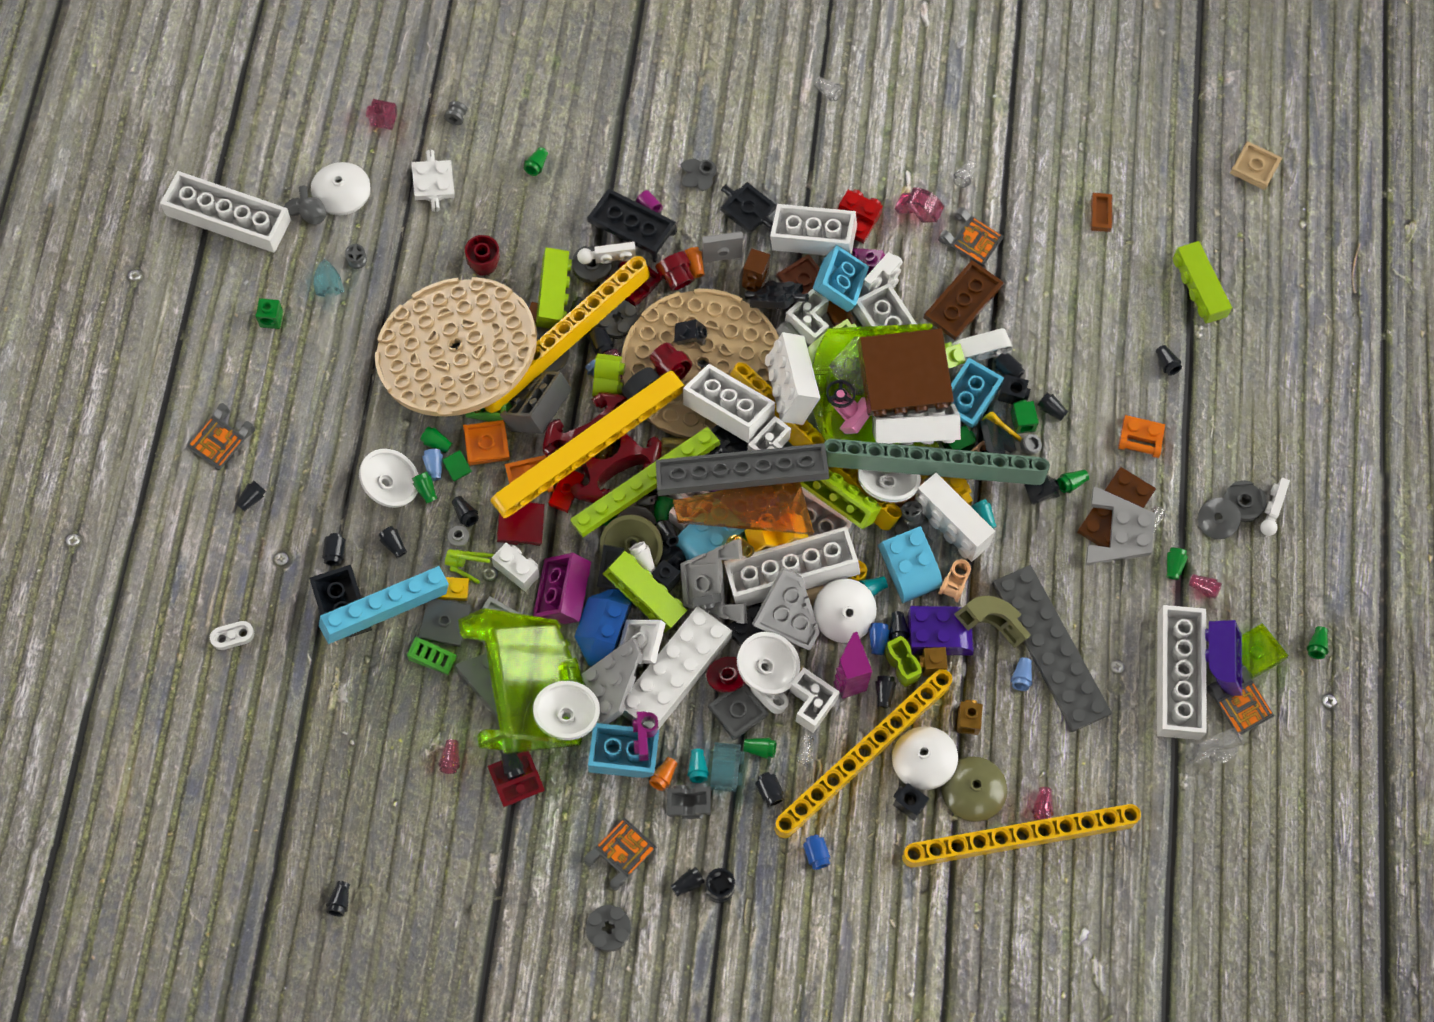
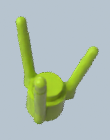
[445,549,494,584]

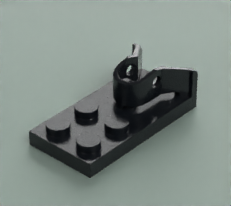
[587,188,677,263]

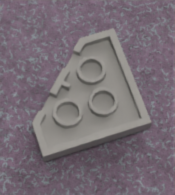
[752,567,820,651]
[581,638,643,724]

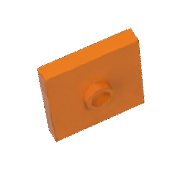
[463,420,510,466]

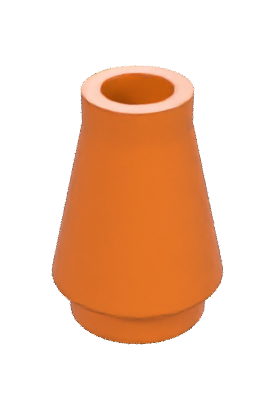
[685,247,705,278]
[649,757,678,791]

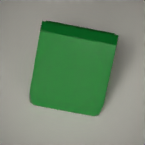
[442,450,472,482]

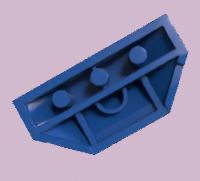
[574,589,633,667]

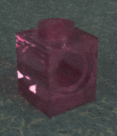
[366,99,398,130]

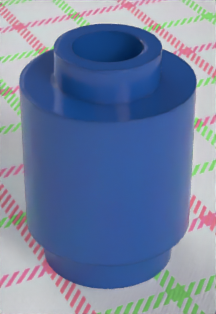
[803,835,831,870]

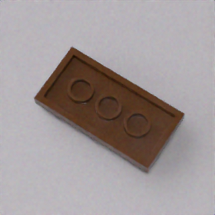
[923,260,1004,341]
[1077,467,1156,547]

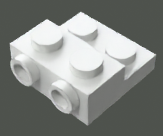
[861,252,903,297]
[619,620,666,667]

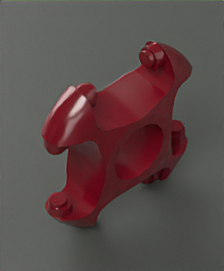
[543,392,662,503]

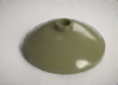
[600,514,663,567]
[941,756,1007,822]

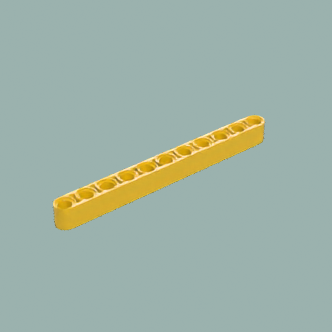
[484,256,650,413]
[729,362,902,531]
[490,371,685,518]
[774,669,952,838]
[902,804,1141,868]

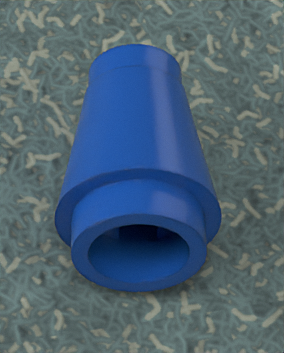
[869,623,890,655]

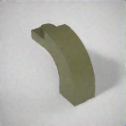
[954,596,1031,648]

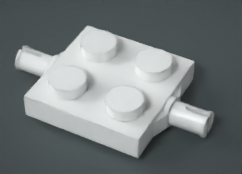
[412,150,454,212]

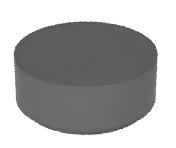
[1020,434,1042,455]

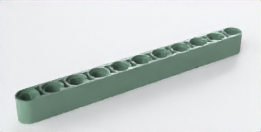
[824,439,1050,485]

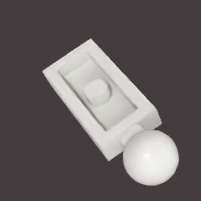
[577,242,636,264]
[1260,478,1290,536]

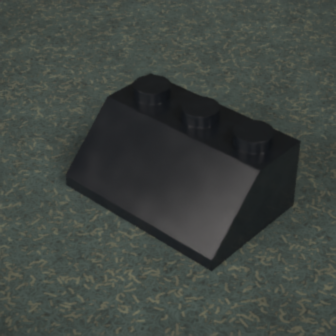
[309,564,372,637]

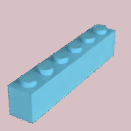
[319,566,449,644]

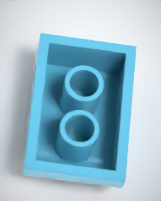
[813,245,869,312]
[951,357,1004,428]
[676,499,747,561]
[878,526,943,604]
[588,723,660,778]

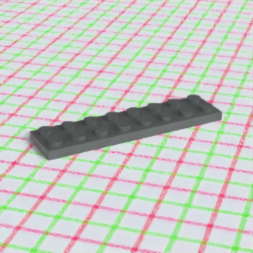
[656,443,829,496]
[992,565,1112,732]

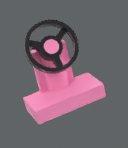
[826,380,870,434]

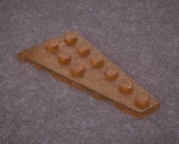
[673,482,814,535]

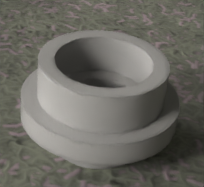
[448,526,469,547]

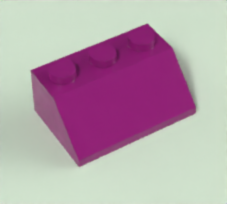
[533,553,591,624]
[833,632,872,699]

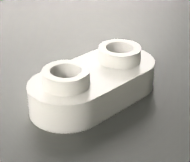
[210,621,254,650]
[750,688,789,714]

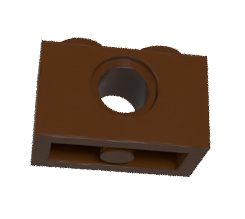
[742,248,771,291]

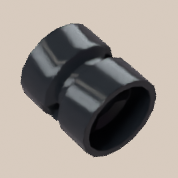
[705,868,735,903]

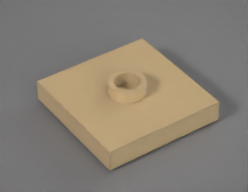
[1230,141,1282,190]

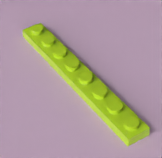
[570,426,720,537]

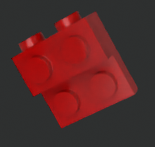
[837,189,883,244]

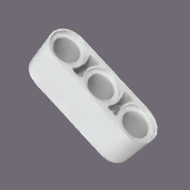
[952,328,1013,366]

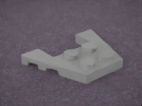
[1086,487,1155,566]
[680,539,747,624]

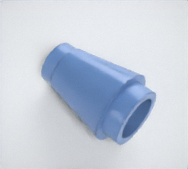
[422,449,443,481]
[1011,657,1032,691]

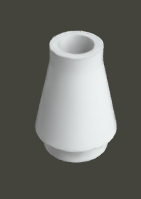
[629,541,656,573]

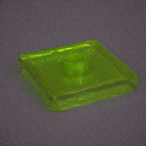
[1242,623,1289,679]

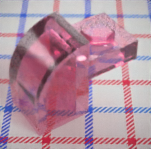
[895,187,945,223]

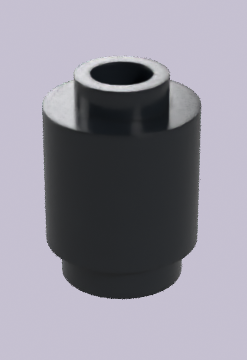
[587,327,614,355]
[994,353,1025,378]
[322,533,346,566]
[755,772,784,807]

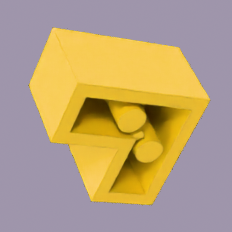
[744,513,808,553]

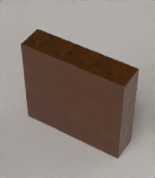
[857,328,954,417]

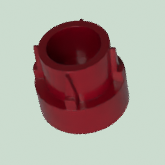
[465,235,500,276]
[655,251,695,291]
[650,342,692,380]

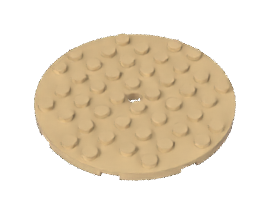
[375,277,537,416]
[622,289,779,440]

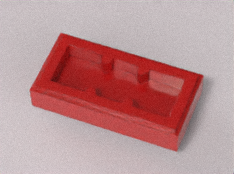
[548,471,585,513]

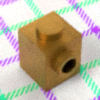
[919,647,947,677]
[957,700,983,735]

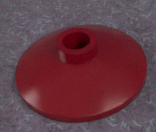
[706,656,746,692]

